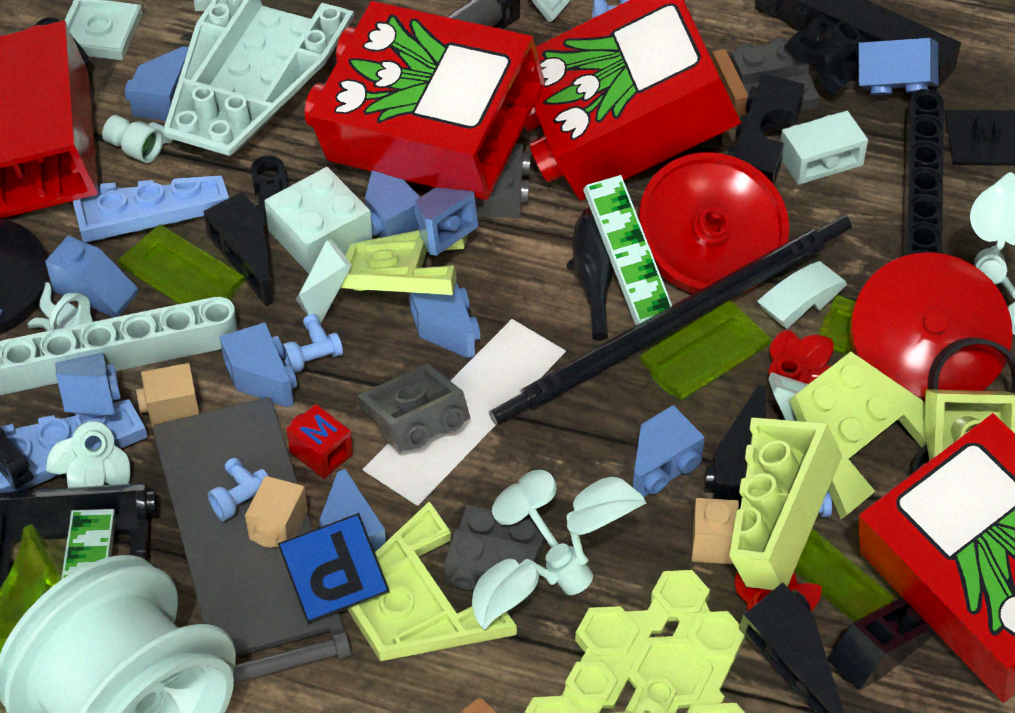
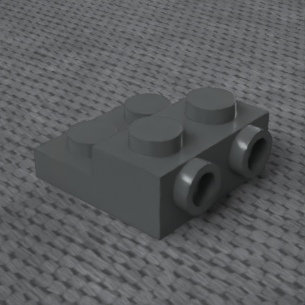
[730,37,820,113]
[475,143,530,218]
[357,363,471,453]
[444,504,548,600]

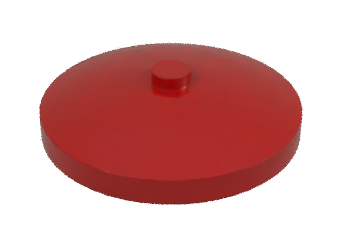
[637,152,789,294]
[850,252,1013,402]

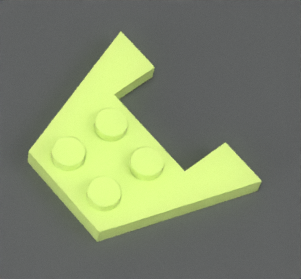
[341,230,468,295]
[789,352,926,519]
[347,501,517,661]

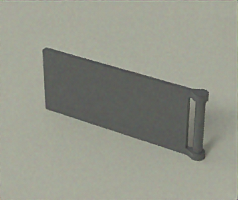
[152,397,351,688]

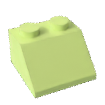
[924,389,1015,461]

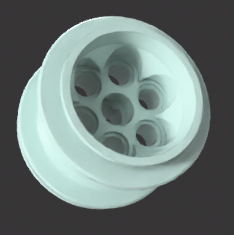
[0,555,236,713]

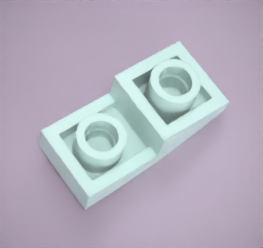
[757,261,847,329]

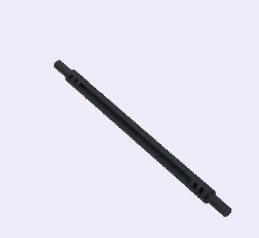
[489,215,852,425]

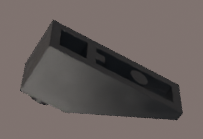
[203,192,273,307]
[705,386,766,509]
[738,582,843,713]
[827,597,936,691]

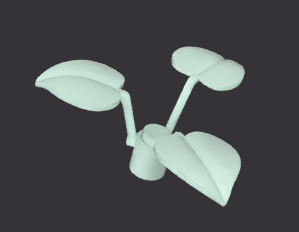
[970,172,1015,335]
[472,470,647,630]

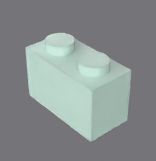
[780,110,868,185]

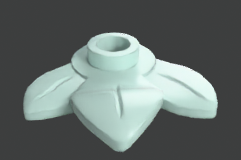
[46,420,130,488]

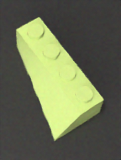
[729,418,842,590]

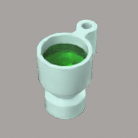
[102,115,173,163]

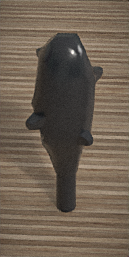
[567,207,613,341]

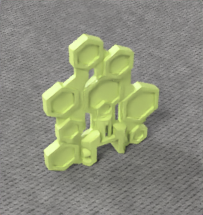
[524,570,745,713]

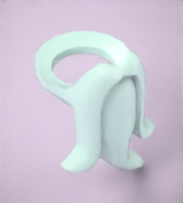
[27,282,93,331]

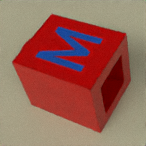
[286,404,353,479]

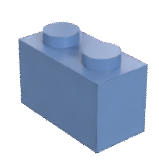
[859,38,939,95]

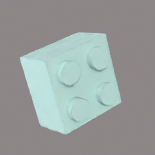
[264,167,373,274]

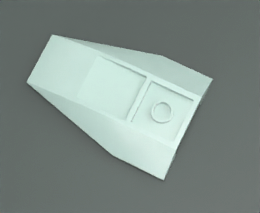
[163,0,354,156]

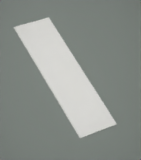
[362,319,566,506]

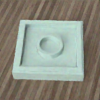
[65,0,143,60]

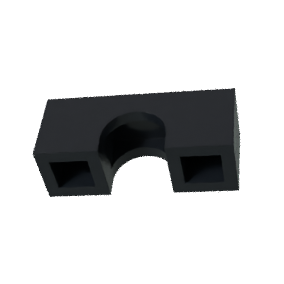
[727,73,805,185]

